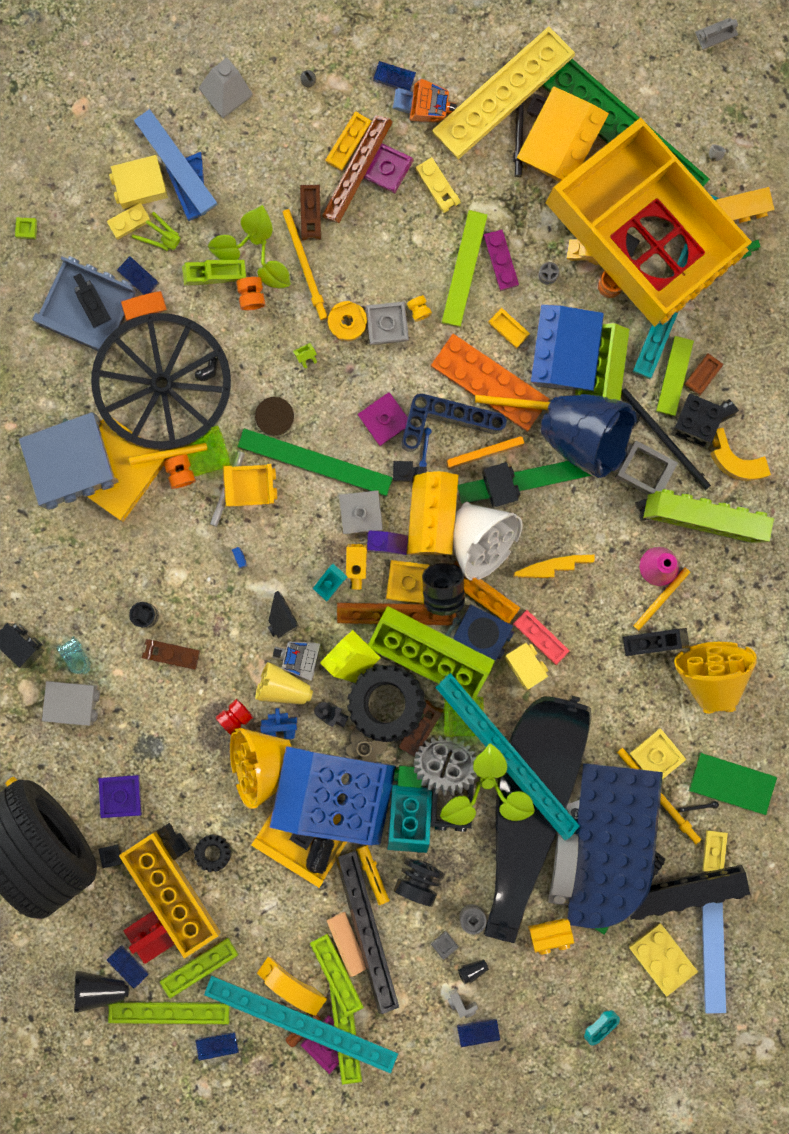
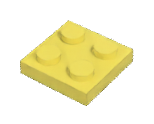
[629,728,686,779]

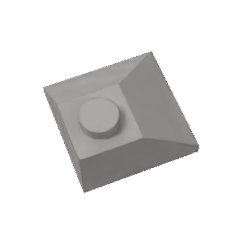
[199,58,253,119]

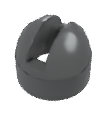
[300,70,316,87]

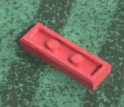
[513,610,569,665]

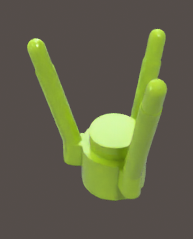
[132,212,181,251]

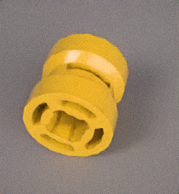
[407,295,432,322]

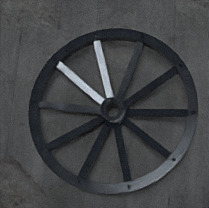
[91,313,231,451]

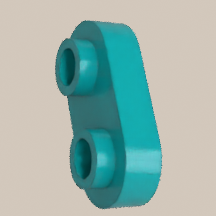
[584,1010,620,1046]

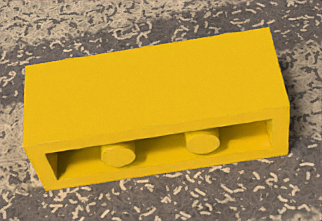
[715,187,775,224]

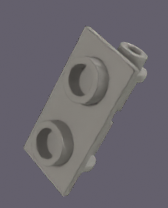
[695,17,738,50]

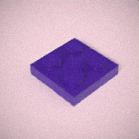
[98,775,142,818]

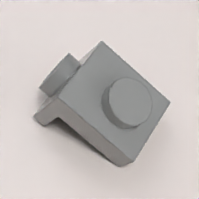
[448,989,478,1018]

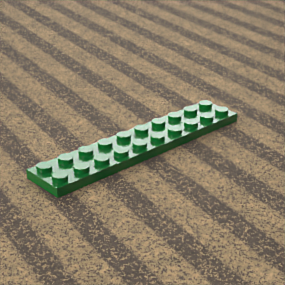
[542,59,710,187]

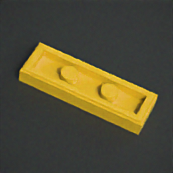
[325,111,372,172]

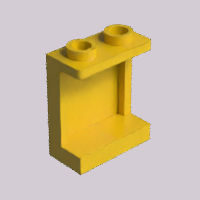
[223,464,277,507]

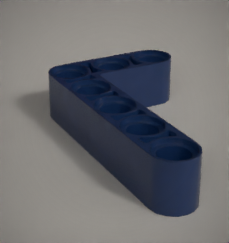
[401,393,507,452]

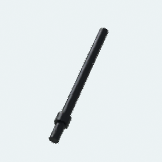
[513,102,524,177]

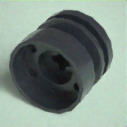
[422,563,465,616]
[393,858,445,907]

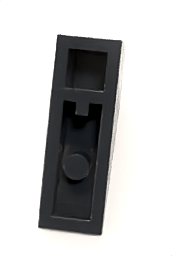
[623,628,690,656]

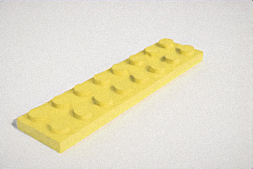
[432,26,575,160]

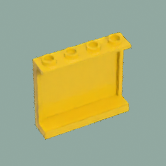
[87,418,169,522]
[251,811,347,888]

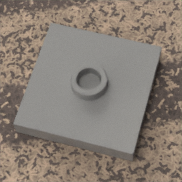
[366,301,409,345]
[339,490,383,534]

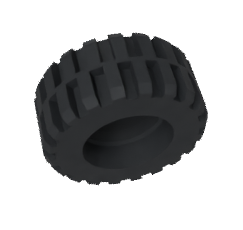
[347,665,426,742]

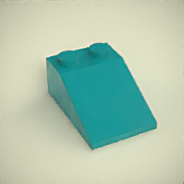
[387,785,432,853]

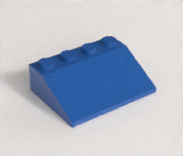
[531,305,604,391]

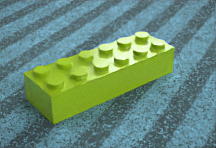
[643,489,774,543]
[368,606,495,700]

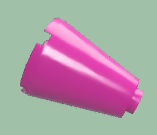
[639,547,679,586]

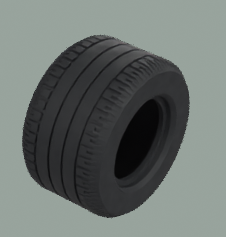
[0,780,97,919]

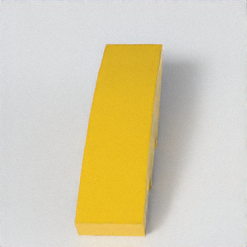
[513,554,595,578]

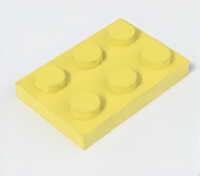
[629,922,698,997]

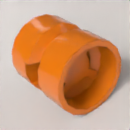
[598,271,622,298]
[236,277,266,311]
[163,455,196,489]

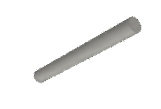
[210,451,245,527]

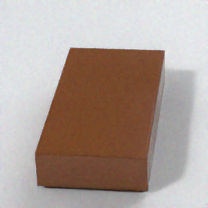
[684,353,724,396]

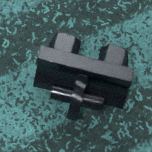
[314,701,349,727]

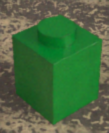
[394,765,422,788]

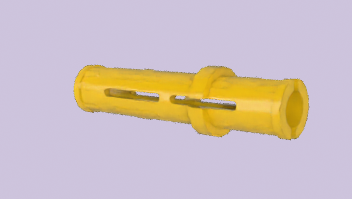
[356,845,390,905]

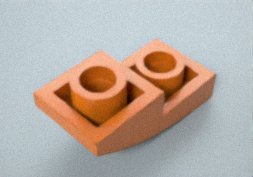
[121,291,167,321]

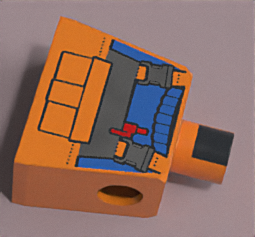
[410,79,457,122]

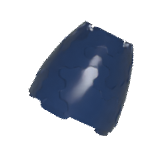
[541,394,637,478]

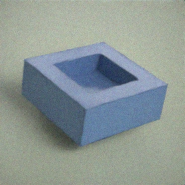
[393,88,413,114]

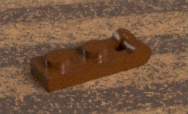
[300,184,321,240]
[141,639,200,670]
[399,700,444,757]

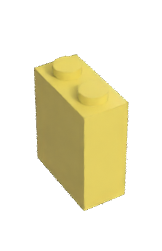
[109,155,168,209]

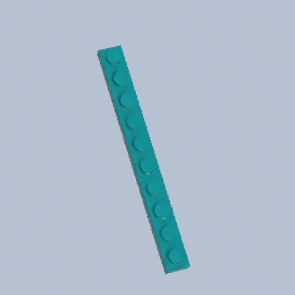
[632,195,720,379]
[435,673,579,840]
[204,976,399,1074]

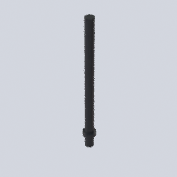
[621,388,711,490]

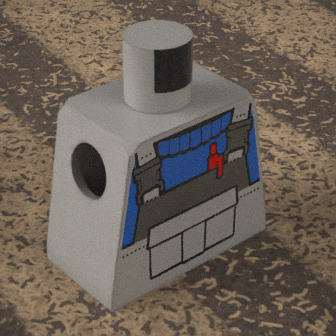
[272,641,321,681]

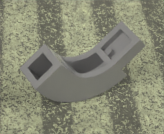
[548,833,578,905]

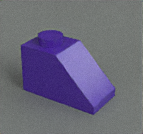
[367,530,408,555]

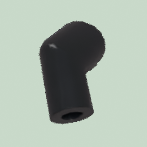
[195,357,219,381]

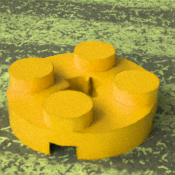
[328,301,367,341]

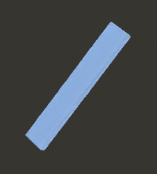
[701,902,726,1013]

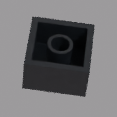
[482,462,521,510]
[0,623,45,668]

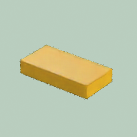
[488,308,530,349]

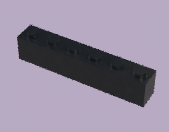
[630,865,750,920]

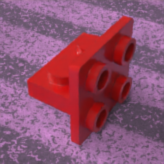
[124,911,175,964]

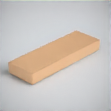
[326,912,366,977]

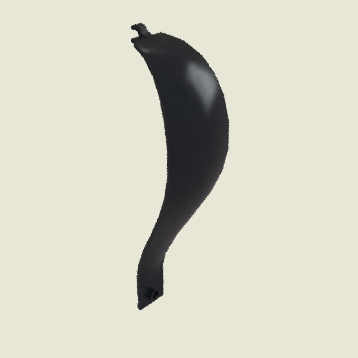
[484,695,592,943]

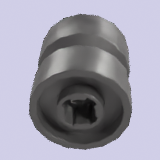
[459,904,487,935]

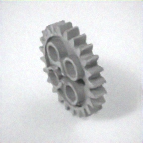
[413,736,477,795]

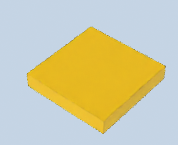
[386,560,430,604]

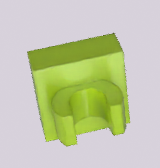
[293,343,317,368]

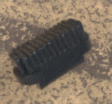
[306,837,335,874]

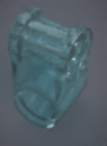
[57,636,91,675]

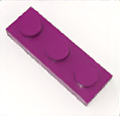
[483,229,519,292]

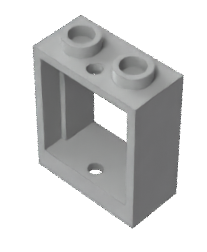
[615,441,678,495]

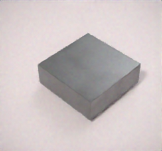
[431,931,459,960]

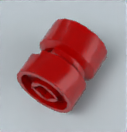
[215,699,254,735]

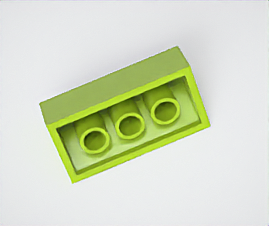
[575,323,630,401]

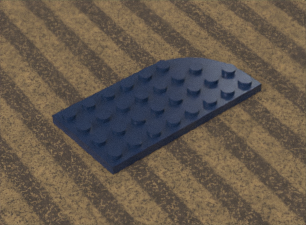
[567,763,663,928]

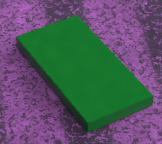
[688,753,777,815]

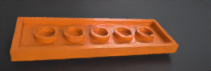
[431,334,550,432]

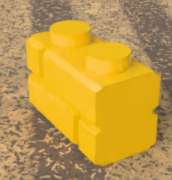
[528,917,574,955]

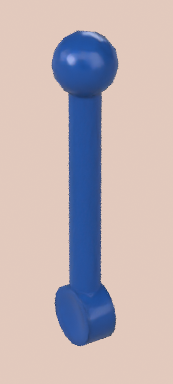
[419,428,432,467]

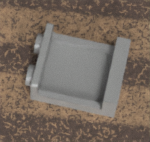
[42,681,100,726]

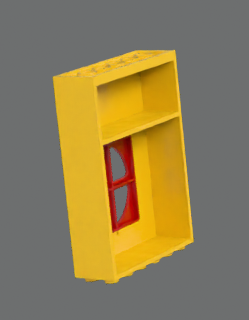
[546,118,752,327]

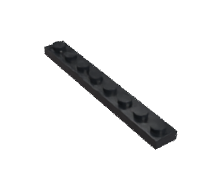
[335,851,399,1014]

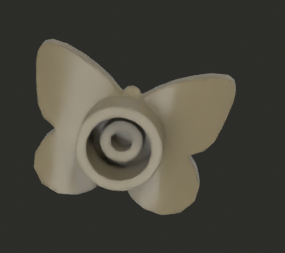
[346,727,388,763]

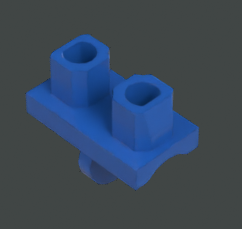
[260,708,298,739]

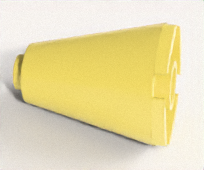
[255,662,313,705]

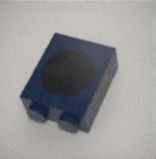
[453,604,514,662]

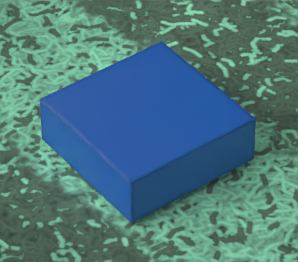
[232,547,248,569]

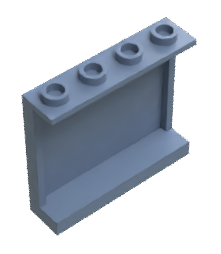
[32,256,136,355]
[19,412,119,510]

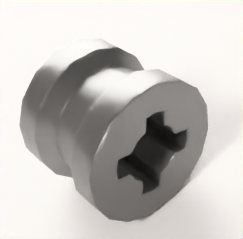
[538,262,559,285]

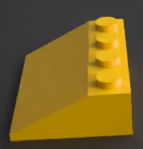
[517,87,609,182]
[407,471,458,555]

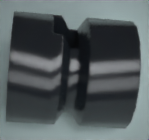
[129,602,159,629]

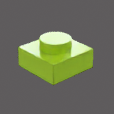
[15,217,37,240]

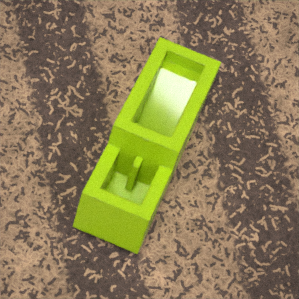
[182,260,246,286]

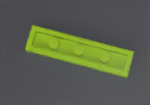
[656,336,694,417]
[310,934,364,1017]
[160,937,239,999]

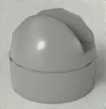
[709,144,726,161]

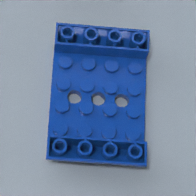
[270,746,396,845]

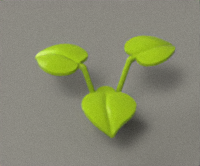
[208,205,291,288]
[440,743,535,825]

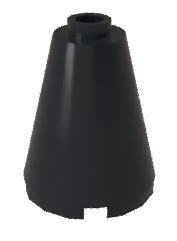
[74,971,129,1013]

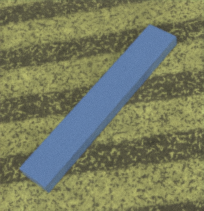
[134,109,218,215]

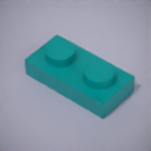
[312,564,347,602]

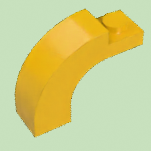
[710,427,771,481]
[257,957,327,1016]

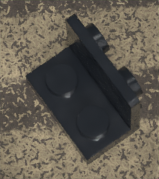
[671,394,725,450]

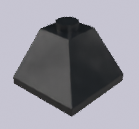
[268,591,300,639]

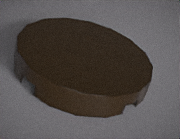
[255,397,294,436]

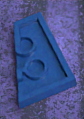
[165,152,206,221]

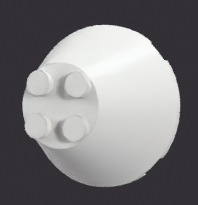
[453,502,522,581]

